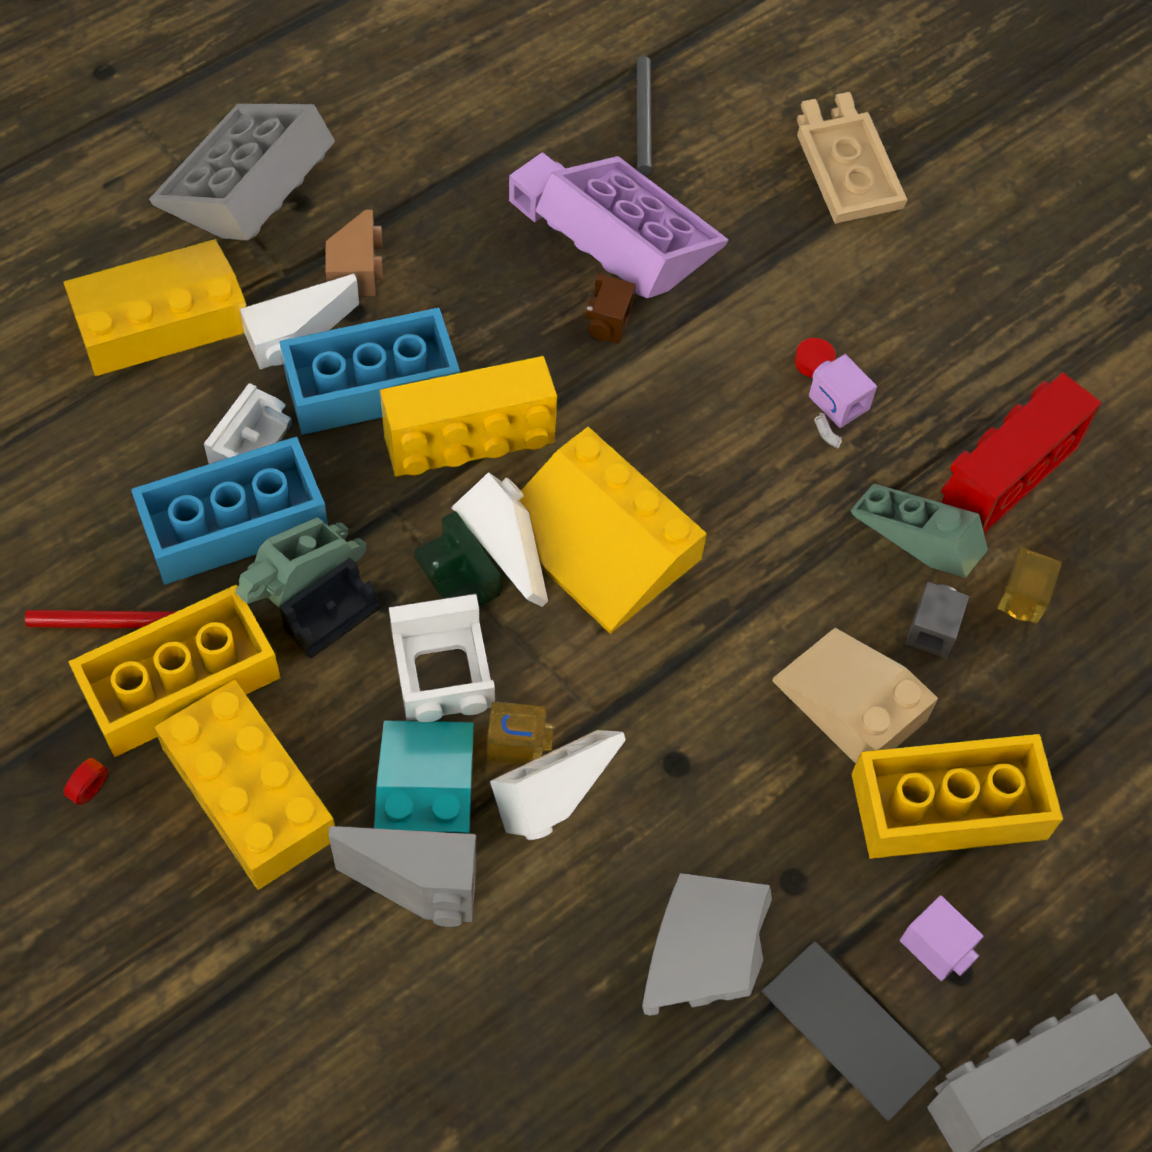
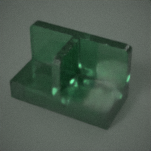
[414,511,500,607]

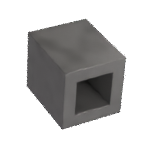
[905,582,969,659]

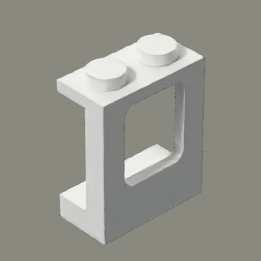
[389,594,495,722]

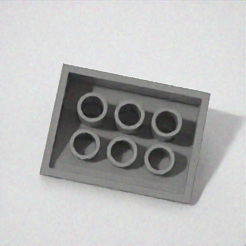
[149,104,335,240]

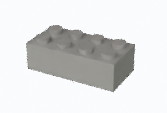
[927,993,1152,1152]

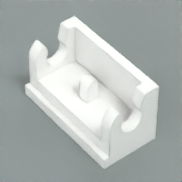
[204,383,292,464]

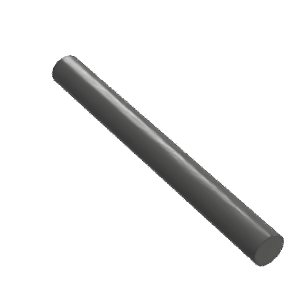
[637,56,652,175]

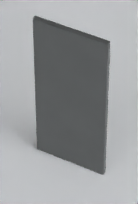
[762,941,941,1121]

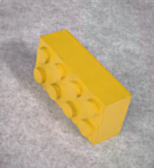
[380,356,557,477]
[68,584,280,758]
[154,679,335,890]
[852,734,1063,859]

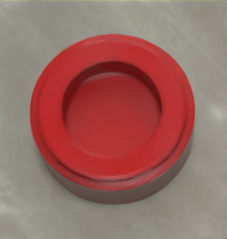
[794,338,836,378]
[64,758,108,805]

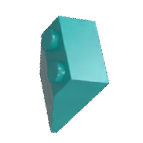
[374,721,474,834]

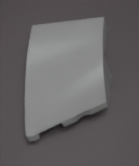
[642,873,772,1015]

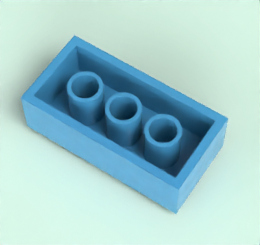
[279,308,460,435]
[131,436,328,585]

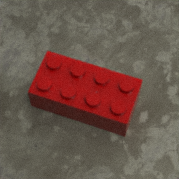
[941,372,1102,534]

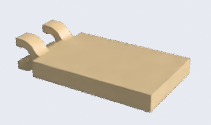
[797,92,907,224]

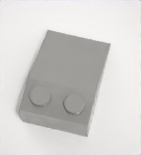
[329,826,476,927]

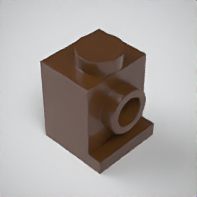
[585,274,636,344]

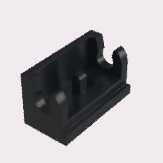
[279,557,380,659]

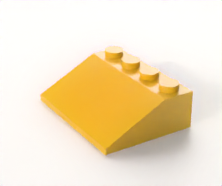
[63,239,246,377]
[519,427,707,634]

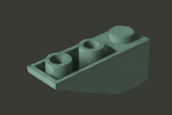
[851,484,988,578]

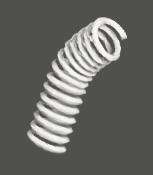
[814,413,842,448]

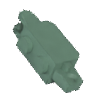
[235,517,367,607]

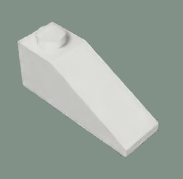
[240,274,359,369]
[451,473,548,607]
[490,730,626,840]

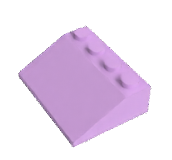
[535,156,729,298]

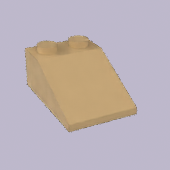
[773,628,938,763]

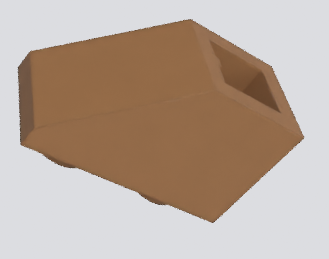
[326,210,383,296]

